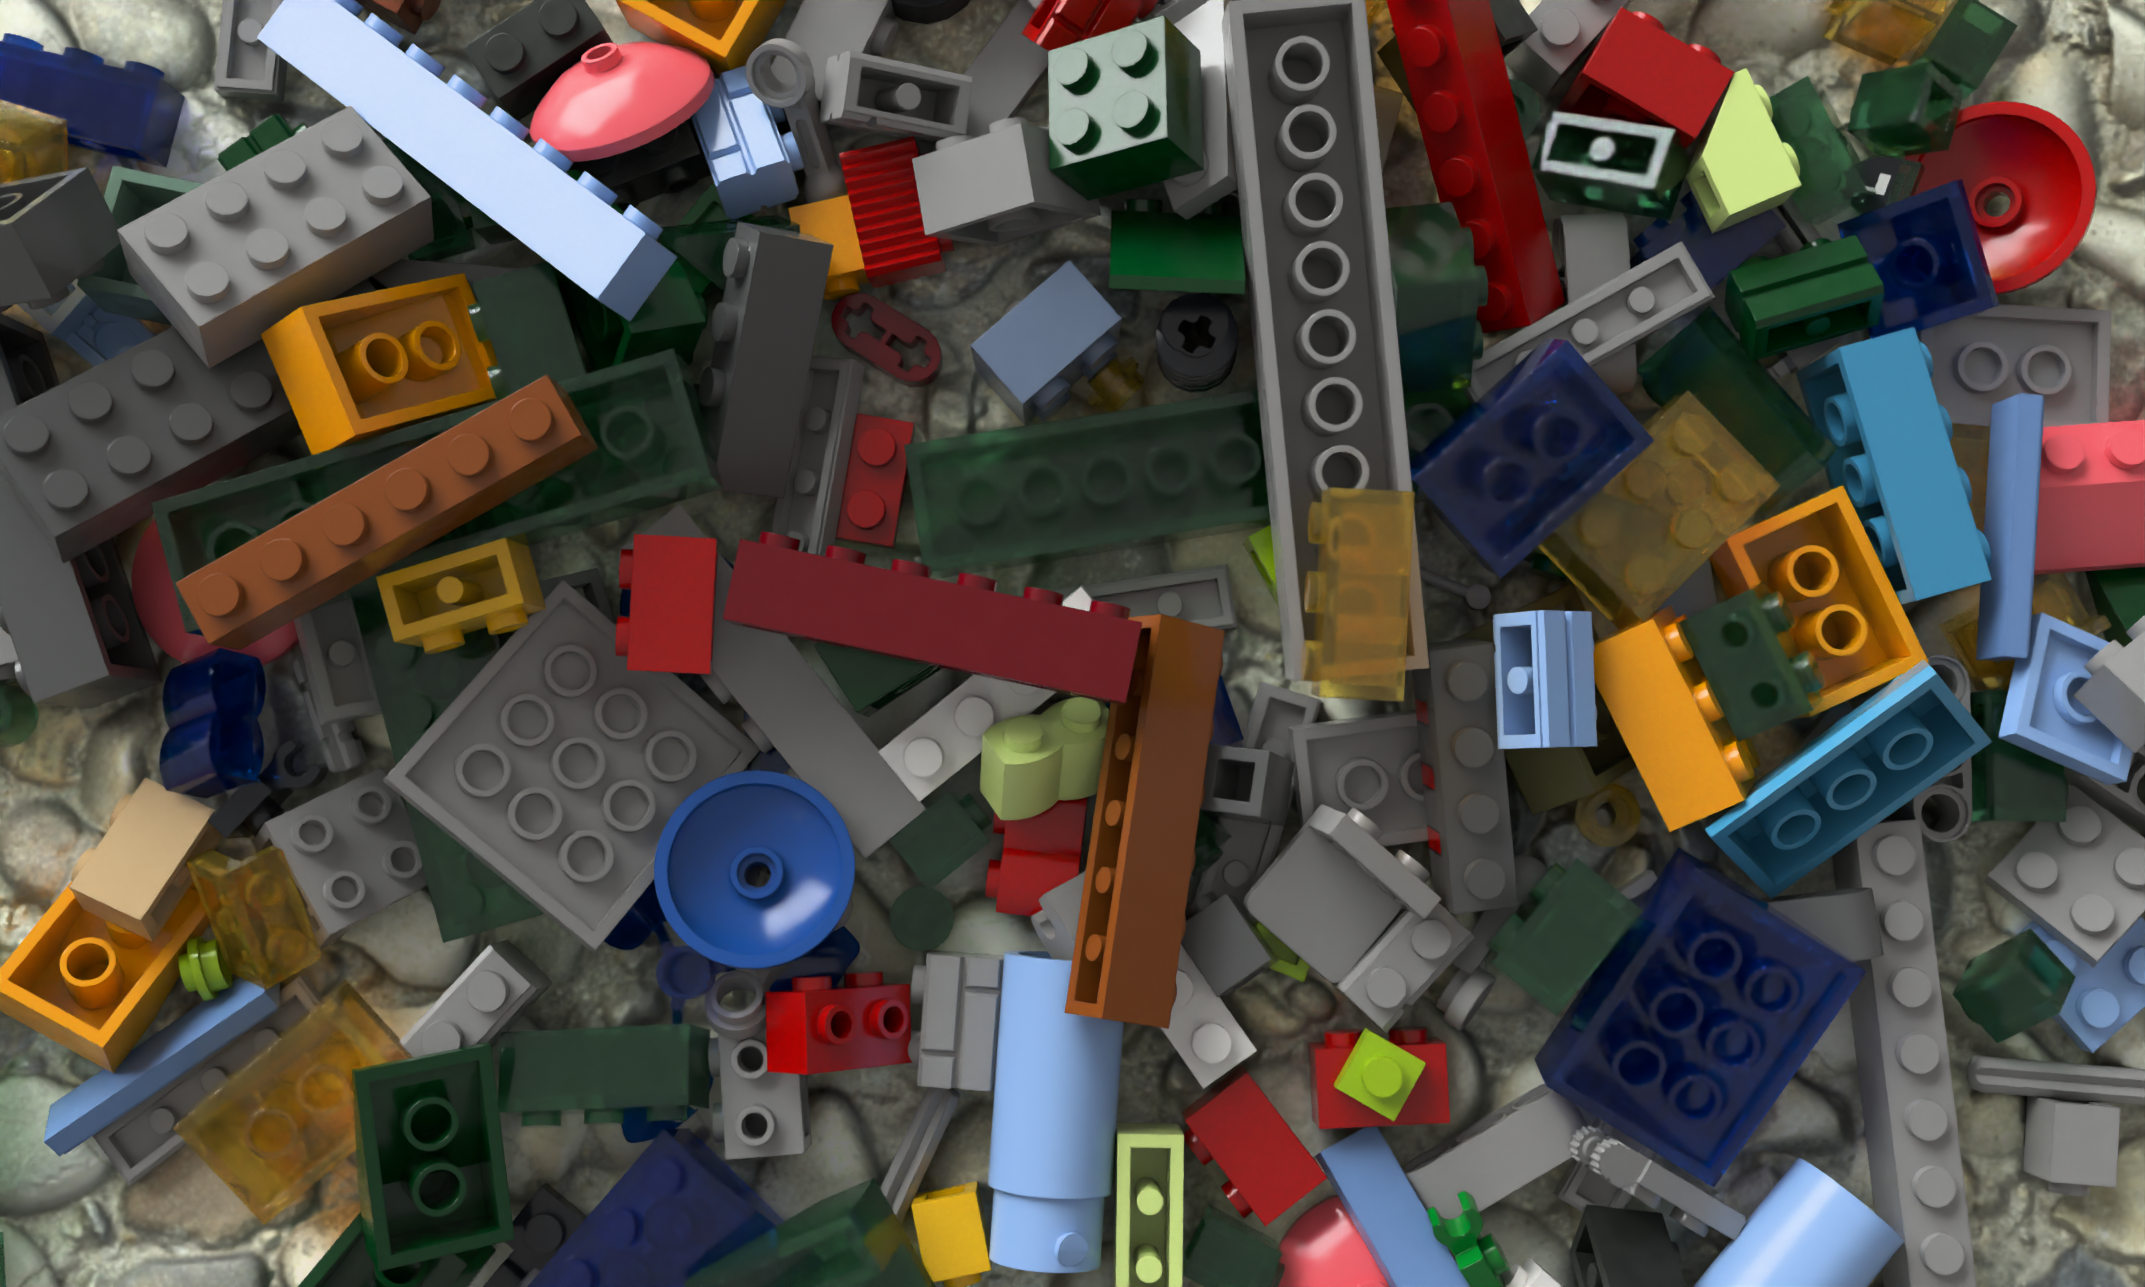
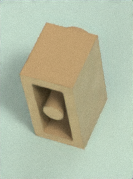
[69,777,223,942]

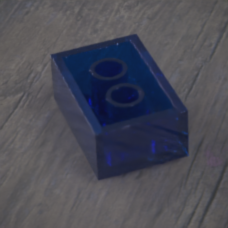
[1410,338,1654,578]

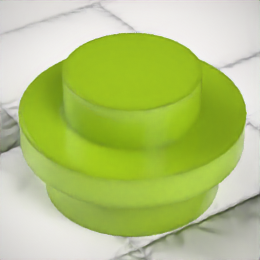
[179,936,233,1001]

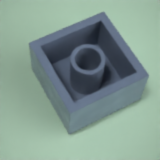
[970,260,1122,426]

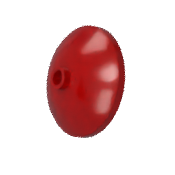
[1891,101,2097,295]

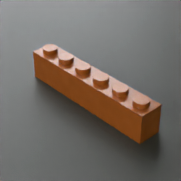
[175,374,598,650]
[1065,614,1225,1029]

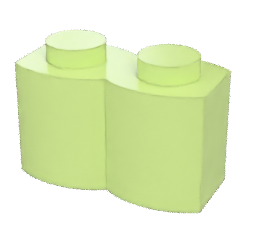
[980,696,1109,820]

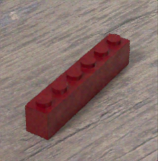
[723,532,1142,706]

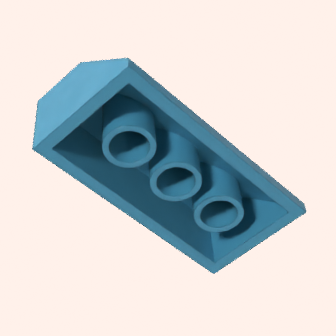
[1796,327,1992,604]
[1705,659,1992,899]

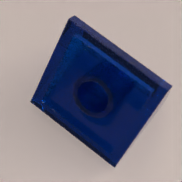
[1837,179,1999,338]

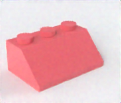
[2034,420,2145,575]

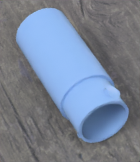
[988,951,1124,1273]
[1693,1158,1904,1287]

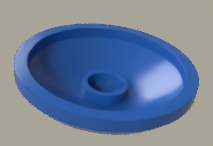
[654,770,855,970]

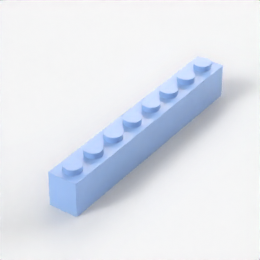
[257,0,677,321]

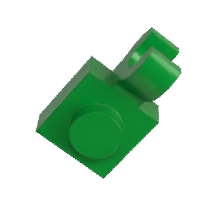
[1427,1191,1510,1287]

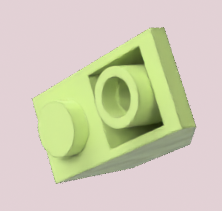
[1686,68,1802,234]

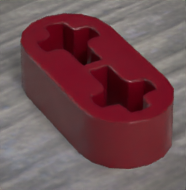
[831,293,943,387]

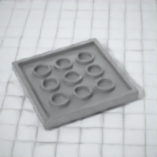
[382,580,760,951]

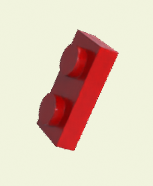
[835,413,915,549]

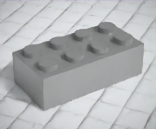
[117,105,434,369]

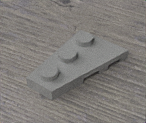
[1163,0,1238,220]

